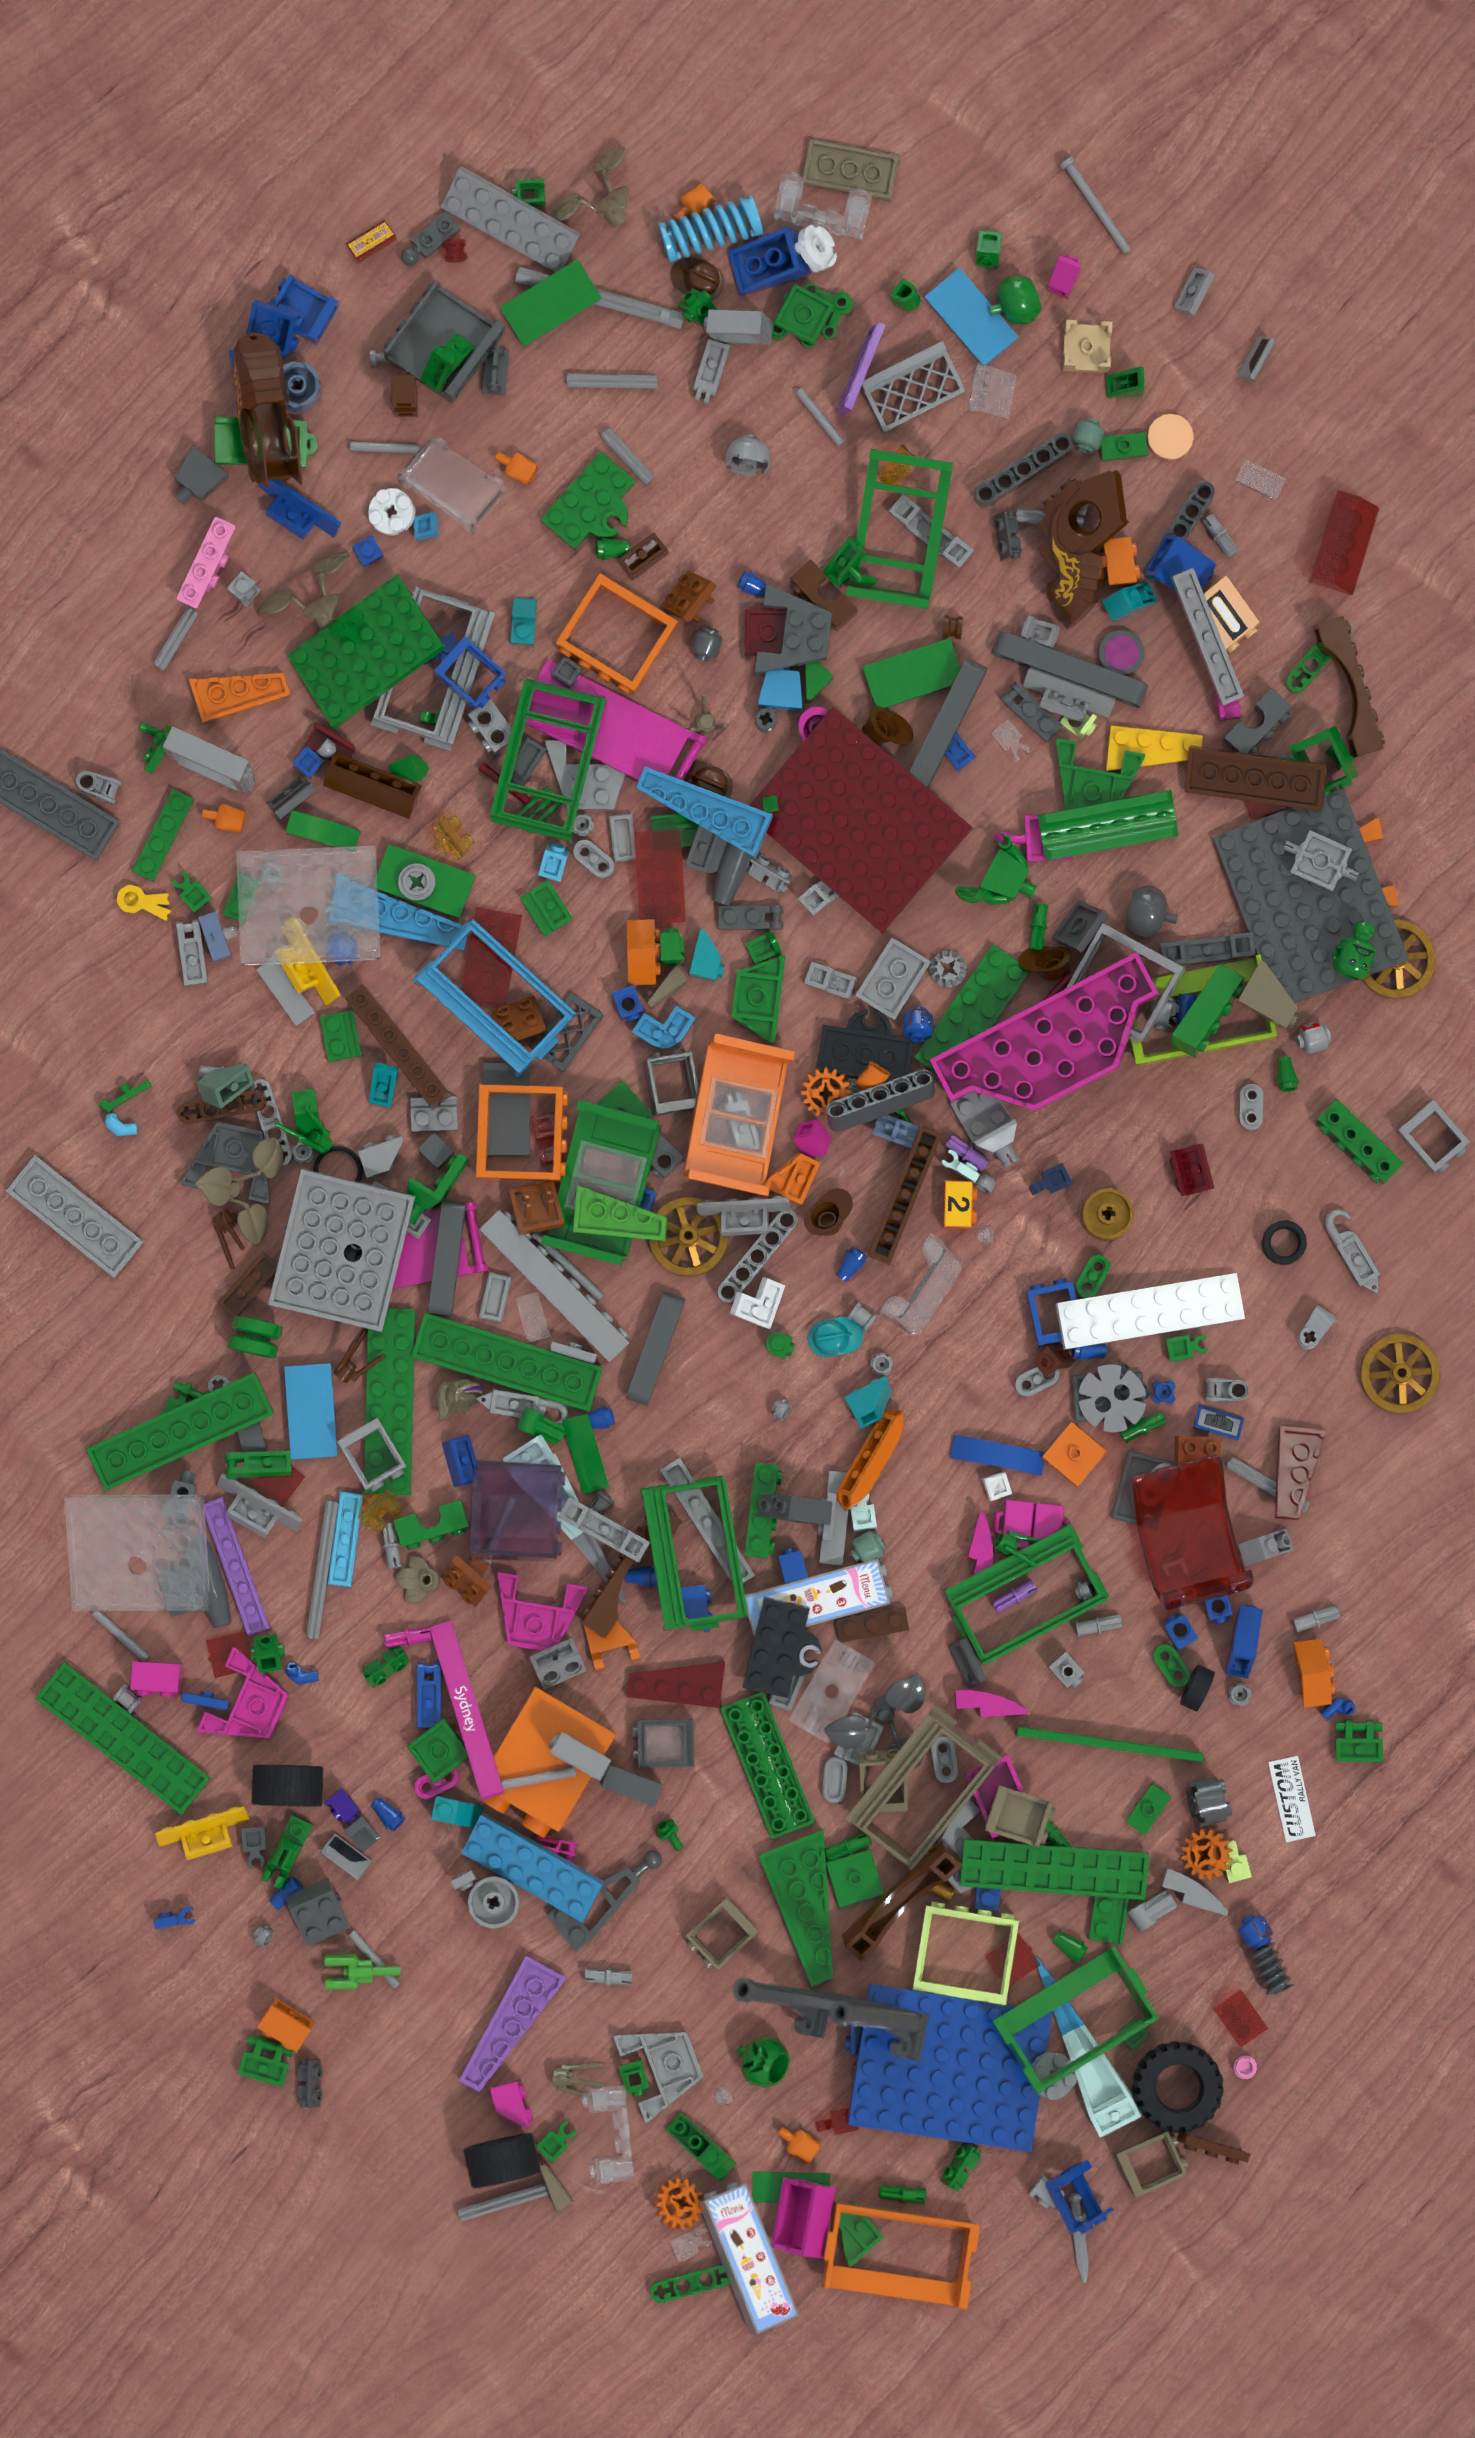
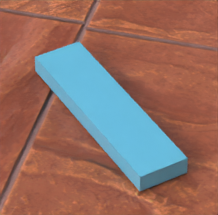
[328,1491,364,1587]

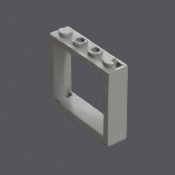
[163,726,257,796]
[1066,923,1185,1043]

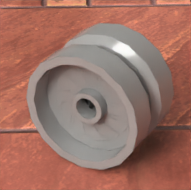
[468,1876,520,1929]

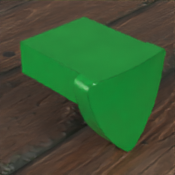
[389,754,429,782]
[745,930,781,965]

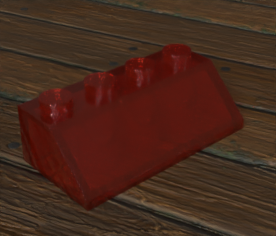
[1309,490,1379,595]

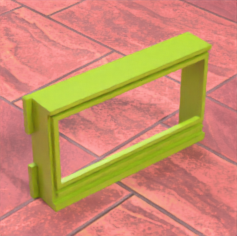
[1131,955,1277,1066]

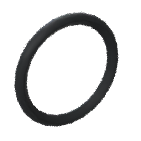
[313,1146,362,1182]

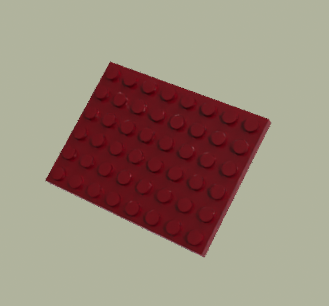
[749,707,973,933]

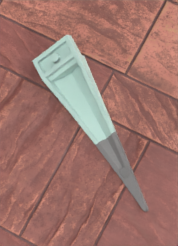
[503,1435,627,1603]

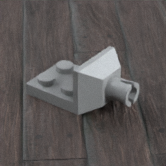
[950,1092,1020,1169]

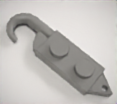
[1325,1209,1380,1294]
[476,1389,568,1426]

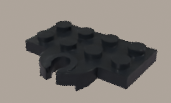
[816,1009,914,1082]
[742,1597,822,1698]

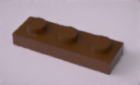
[217,1251,278,1317]
[836,1607,909,1643]
[1176,2132,1250,2165]

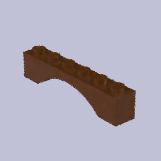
[1312,616,1385,758]
[579,1511,683,1638]
[842,1840,962,1961]

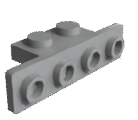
[1023,667,1116,723]
[696,1196,791,1236]
[818,1471,848,1566]
[217,1473,303,1539]

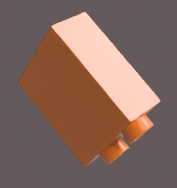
[480,1687,617,1838]

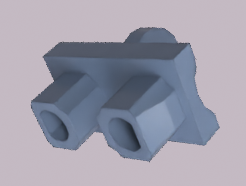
[872,1115,919,1148]

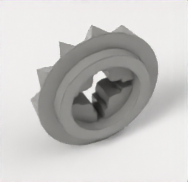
[398,863,435,901]
[930,950,967,988]

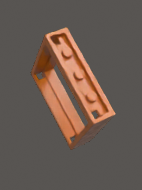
[556,573,678,695]
[476,1084,568,1182]

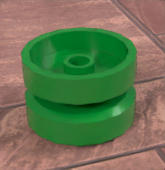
[226,1316,283,1359]

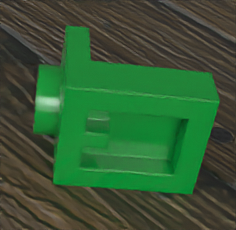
[975,230,1002,268]

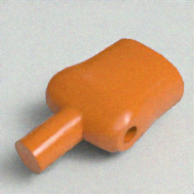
[673,183,716,221]
[494,451,539,486]
[202,804,246,834]
[856,1062,890,1092]
[778,2126,822,2164]

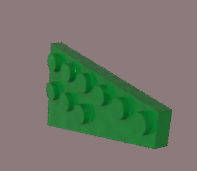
[759,1829,833,1987]

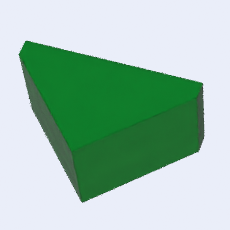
[1106,366,1145,398]
[805,662,834,703]

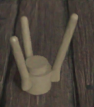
[690,693,727,734]
[552,2063,604,2100]

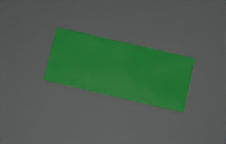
[562,1413,609,1494]
[752,2172,830,2203]

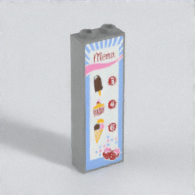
[745,1559,893,1636]
[698,2181,799,2334]

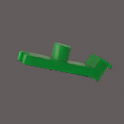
[98,1080,152,1113]

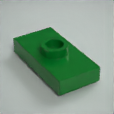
[1100,432,1148,461]
[1125,1784,1171,1835]

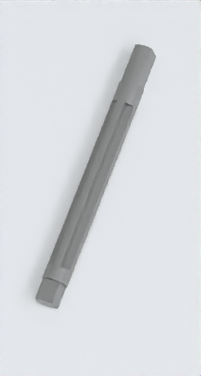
[515,267,684,329]

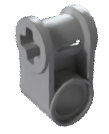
[76,771,122,805]
[1297,1305,1337,1350]
[1204,1378,1249,1402]

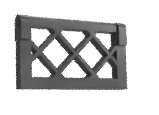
[530,992,604,1072]

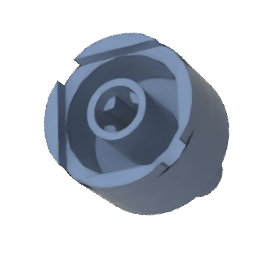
[283,362,322,413]

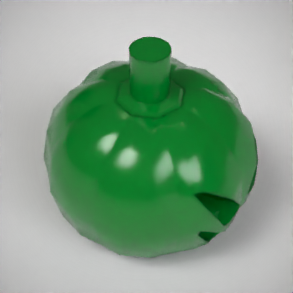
[988,274,1042,325]
[737,2036,790,2088]

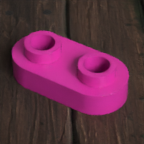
[415,1768,459,1799]

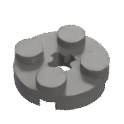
[1030,2052,1077,2100]

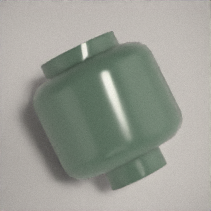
[1072,418,1104,454]
[850,1531,887,1563]

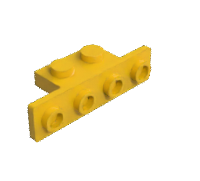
[275,917,340,1006]
[155,1806,249,1860]

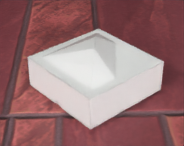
[982,1471,1012,1501]

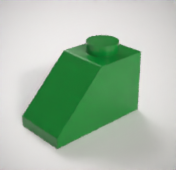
[291,1089,320,1138]

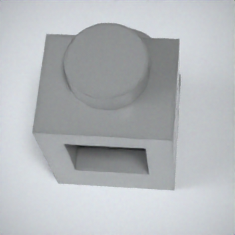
[227,571,261,608]
[1048,1652,1085,1689]
[1028,2175,1066,2211]

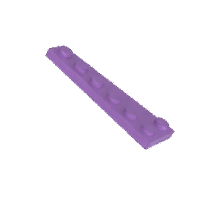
[459,1956,567,2092]

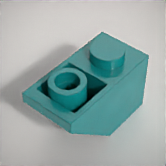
[1102,581,1158,622]
[844,1376,892,1429]

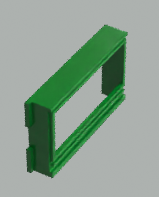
[640,1475,748,1632]
[943,1523,1109,1666]
[992,1946,1159,2094]

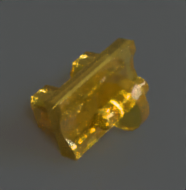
[877,444,918,485]
[433,815,474,860]
[358,1489,402,1533]

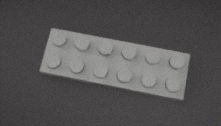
[441,166,581,272]
[6,1155,144,1278]

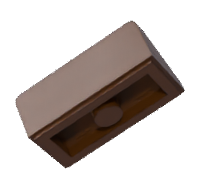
[617,532,669,581]

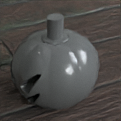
[1125,886,1178,937]

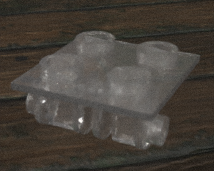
[968,363,1017,419]

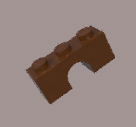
[392,371,418,417]
[790,560,858,632]

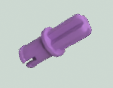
[945,1135,990,1172]
[992,1579,1038,1613]

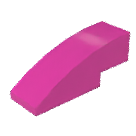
[967,1512,993,1576]
[954,1690,1027,1717]

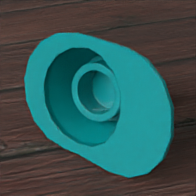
[808,1317,863,1357]

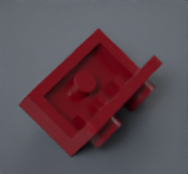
[1169,1144,1214,1196]

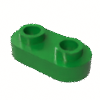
[1075,1255,1110,1299]
[1153,1644,1190,1687]

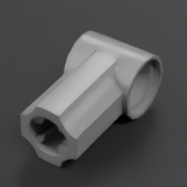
[1127,1889,1177,1932]

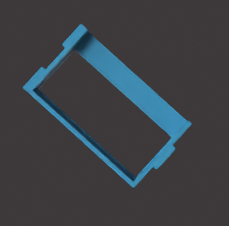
[412,920,576,1077]

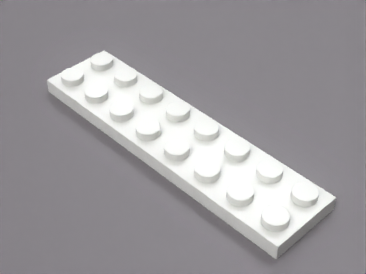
[1056,1273,1245,1350]

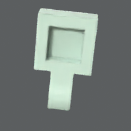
[941,1150,980,1184]

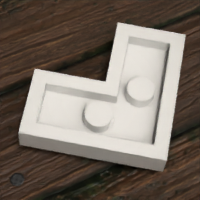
[730,1277,785,1329]

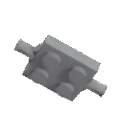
[1283,830,1359,892]

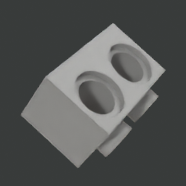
[468,699,512,756]
[530,1638,586,1690]

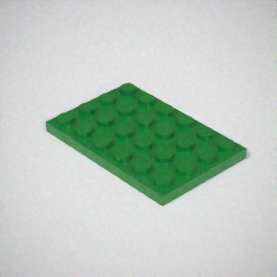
[287,574,446,729]

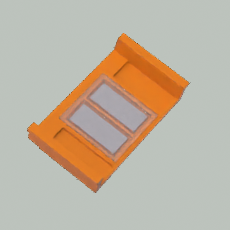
[683,1033,795,1196]

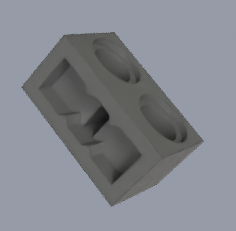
[650,1135,684,1179]

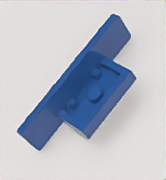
[259,479,341,540]

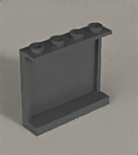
[383,280,505,404]

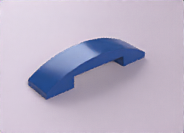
[950,1435,1045,1475]

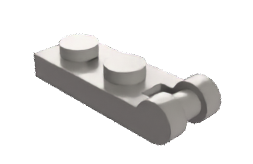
[176,919,208,987]

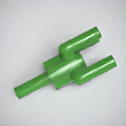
[325,1954,400,1990]

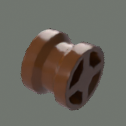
[942,615,963,639]

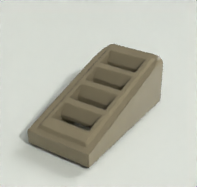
[648,965,687,1009]
[540,2162,572,2213]

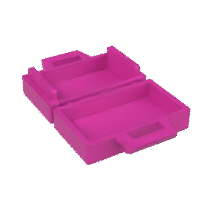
[993,1500,1070,1549]

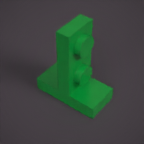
[420,333,475,393]

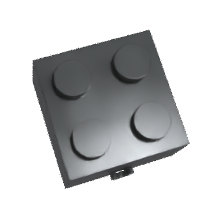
[285,1878,350,1947]

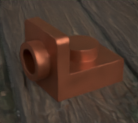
[1034,1344,1075,1378]

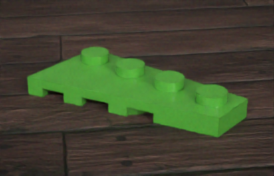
[573,1185,668,1241]

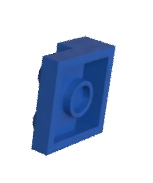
[246,300,304,358]

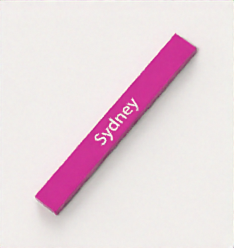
[429,1621,504,1800]

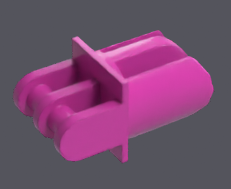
[534,1834,578,1864]

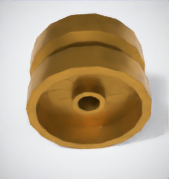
[1081,1188,1134,1241]

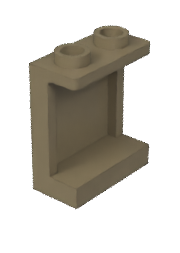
[984,1785,1056,1848]

